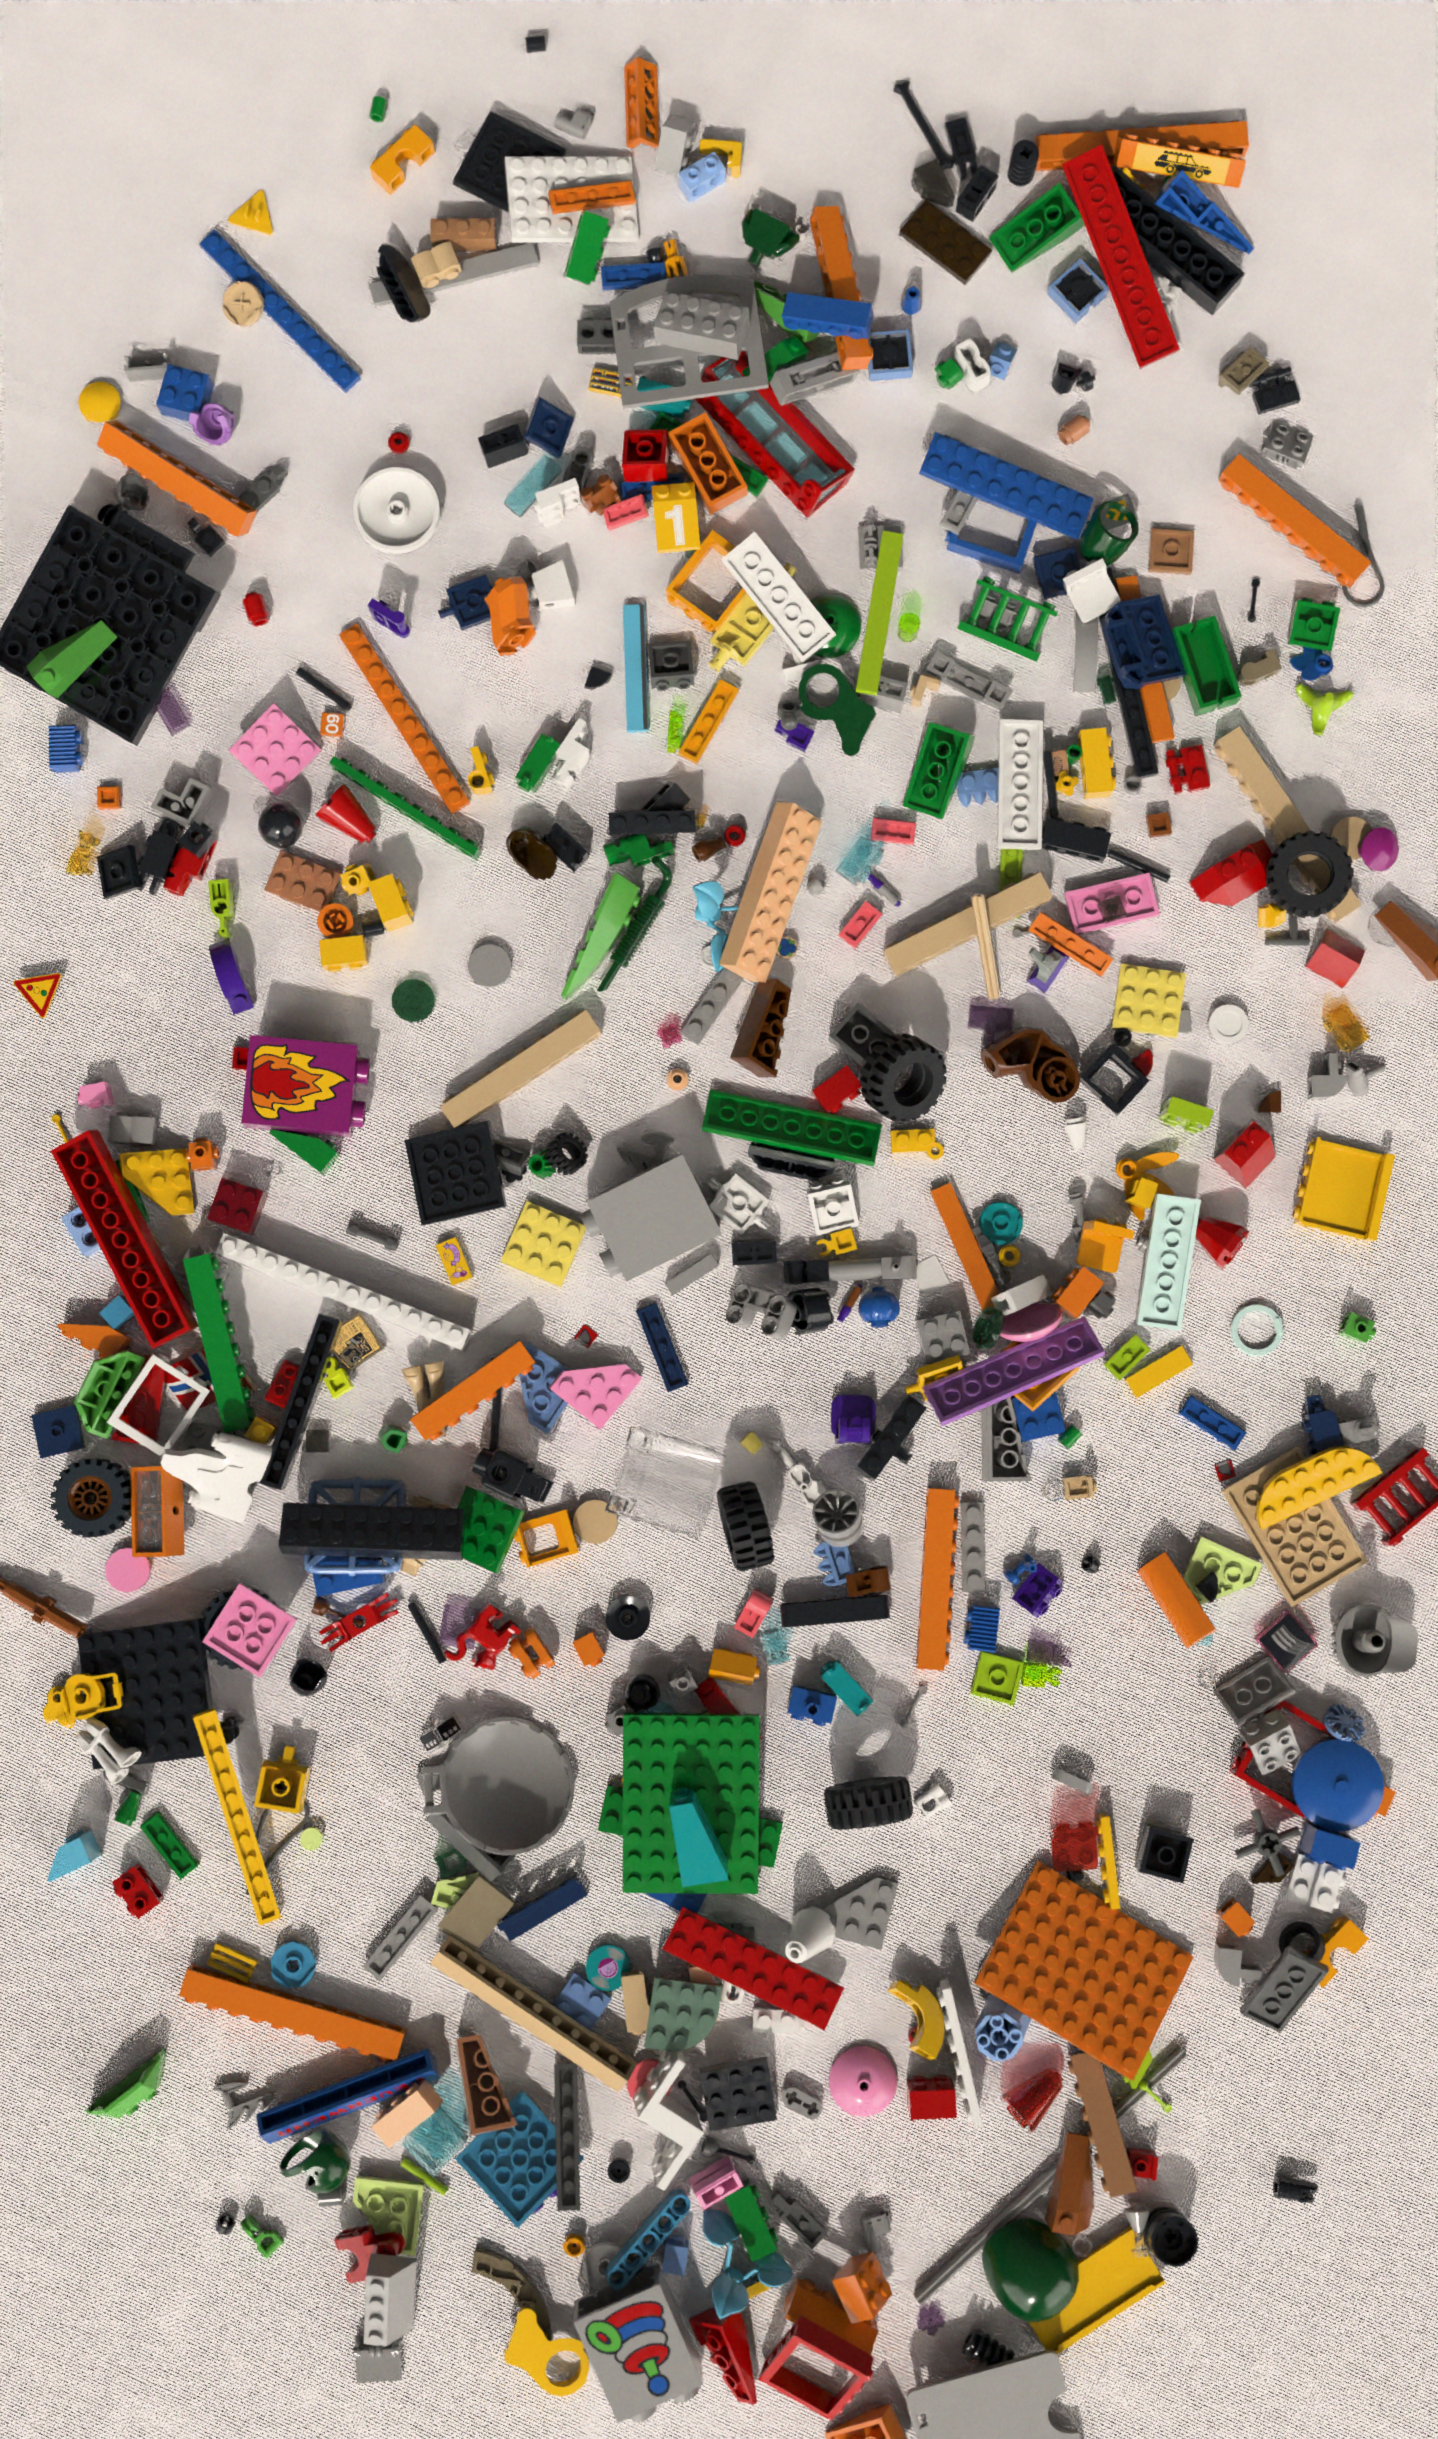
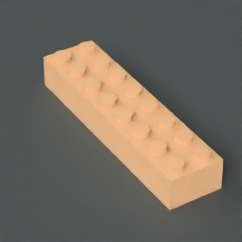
[719,802,823,983]

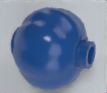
[858,1287,900,1328]

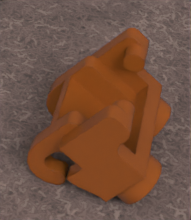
[580,474,621,516]

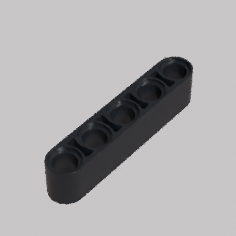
[780,1595,890,1627]

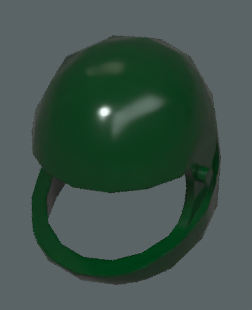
[1079,501,1139,567]
[280,2129,351,2194]

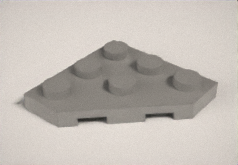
[821,1876,899,1950]

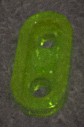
[667,710,683,754]

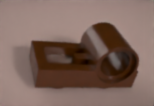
[846,1565,891,1597]

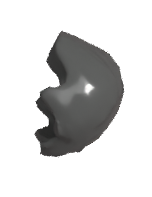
[116,474,149,511]

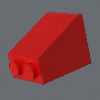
[1213,1121,1276,1189]

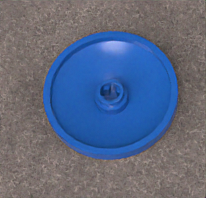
[1291,1738,1384,1832]

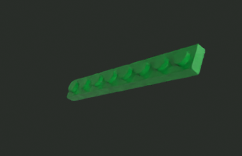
[329,756,481,861]

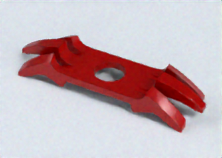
[319,1592,399,1652]

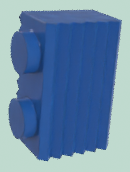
[48,725,84,773]
[963,1603,1000,1653]

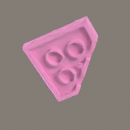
[549,1363,642,1430]

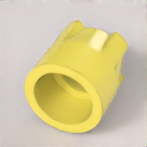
[739,1431,763,1455]

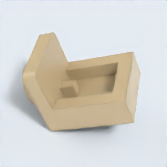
[909,674,941,708]
[1062,1475,1097,1500]

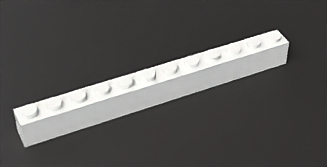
[215,1233,472,1351]

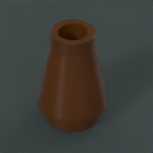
[692,836,726,862]

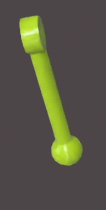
[1139,2081,1172,2113]

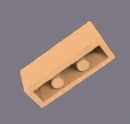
[371,2079,443,2148]

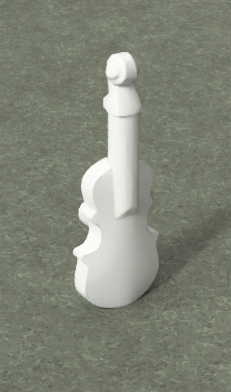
[770,1440,828,1507]

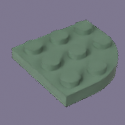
[644,1976,722,2051]

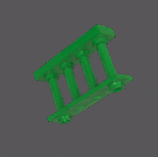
[957,576,1058,662]

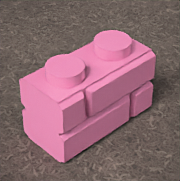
[688,2155,743,2210]

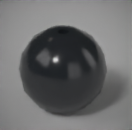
[258,803,303,848]

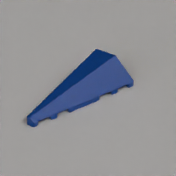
[1154,170,1254,254]

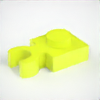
[323,1357,354,1399]

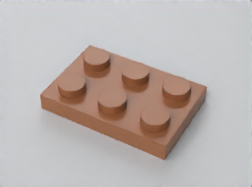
[264,850,341,912]

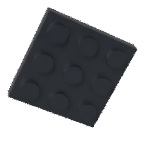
[699,2057,777,2131]

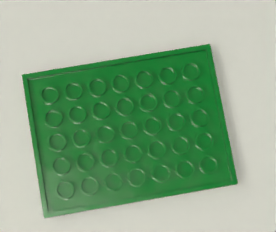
[622,1713,760,1894]

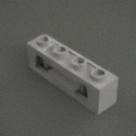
[770,350,860,406]

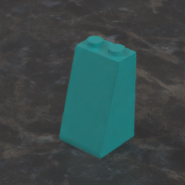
[669,1787,728,1887]

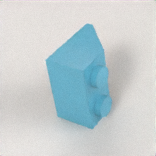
[47,1829,102,1882]

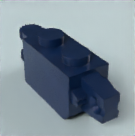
[1302,1395,1344,1455]

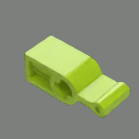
[208,879,235,940]

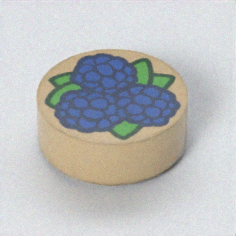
[777,936,797,959]

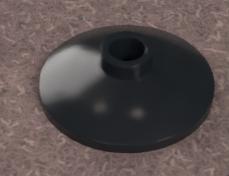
[605,1595,650,1641]

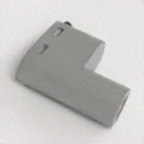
[554,108,594,139]
[859,2211,892,2254]

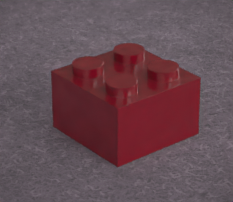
[207,1178,268,1235]

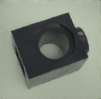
[178,821,216,860]

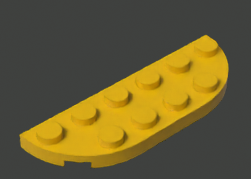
[1256,1446,1382,1529]

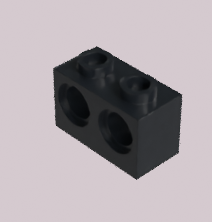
[955,165,999,222]

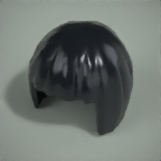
[289,1658,328,1697]
[624,1674,661,1711]

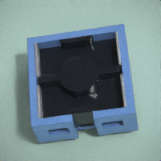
[1047,259,1109,324]
[868,329,913,381]

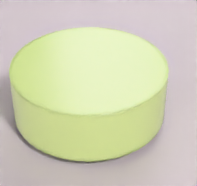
[300,1827,324,1851]

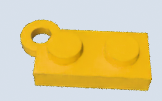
[890,1129,944,1160]

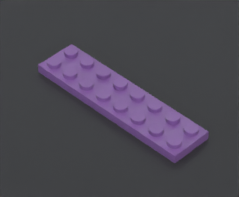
[923,1316,1105,1426]

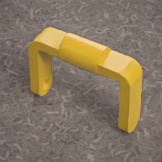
[91,1672,123,1713]

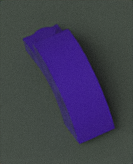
[209,938,254,1015]

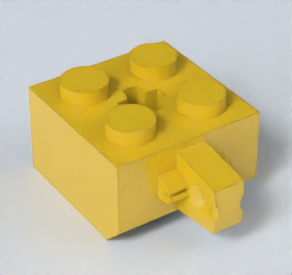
[254,1745,311,1814]

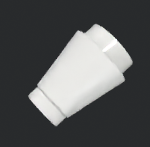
[1064,1116,1086,1149]

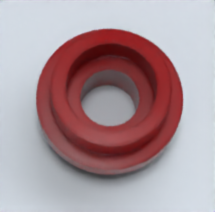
[388,432,410,454]
[724,825,746,847]

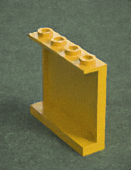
[1292,1137,1395,1242]

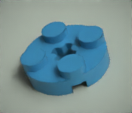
[271,1940,317,1989]

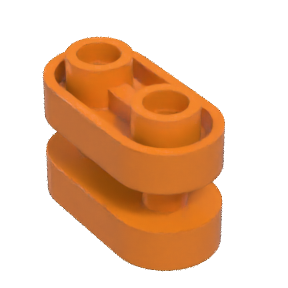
[508,1626,556,1679]

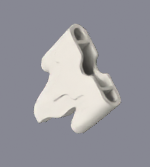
[161,1432,273,1523]

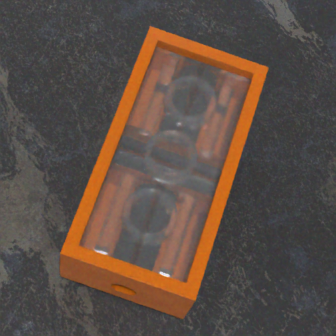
[130,1466,185,1557]

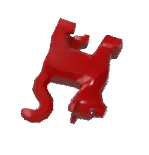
[445,1602,521,1670]

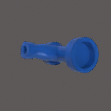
[1003,1553,1037,1586]

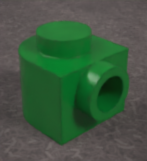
[934,358,964,390]
[378,1425,408,1454]

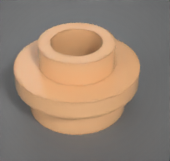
[667,1069,688,1091]

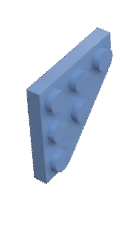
[519,1342,569,1434]

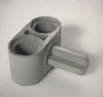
[1338,1415,1380,1446]

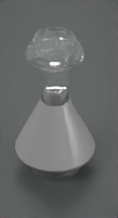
[1123,2201,1151,2257]

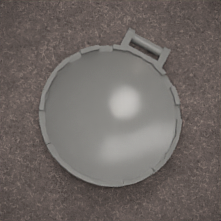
[420,1717,574,1855]

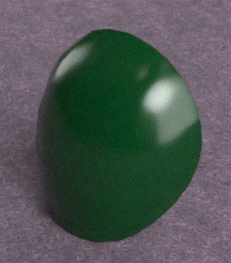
[982,2219,1079,2322]

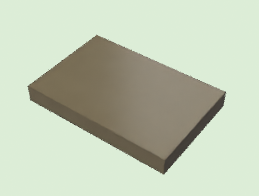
[437,1873,515,1952]

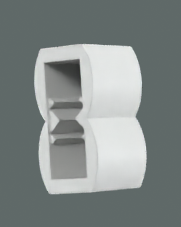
[953,339,991,393]

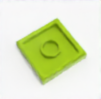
[970,1651,1025,1706]

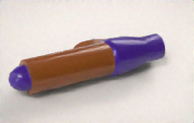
[836,1284,862,1323]

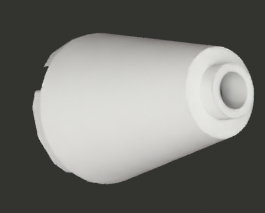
[785,1907,836,1963]

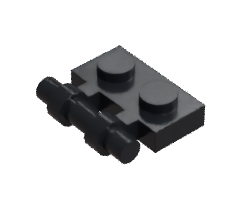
[1249,366,1301,415]

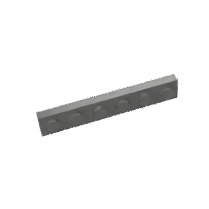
[554,2063,581,2211]

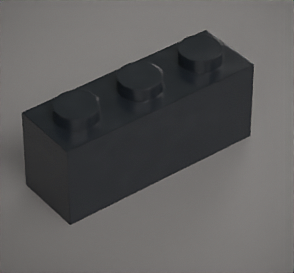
[1041,817,1111,863]

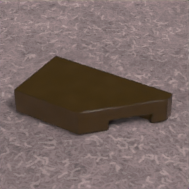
[1249,1852,1295,1884]

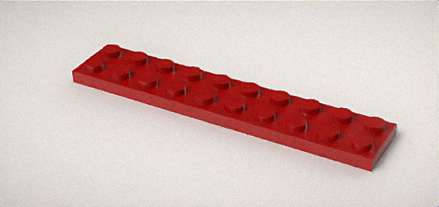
[1062,144,1180,369]

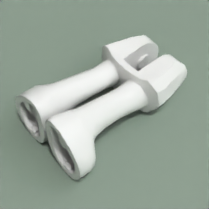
[75,1717,141,1784]

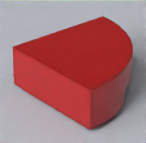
[1131,1048,1153,1077]

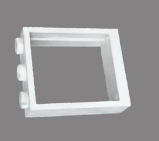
[107,1353,210,1457]

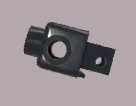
[472,1447,554,1503]

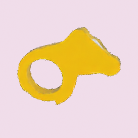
[503,2307,589,2397]

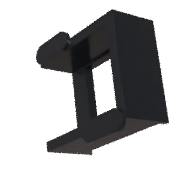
[1080,1044,1149,1116]

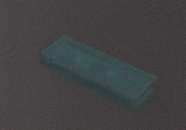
[504,455,562,518]

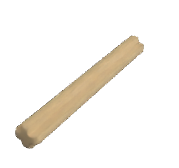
[971,893,1000,999]

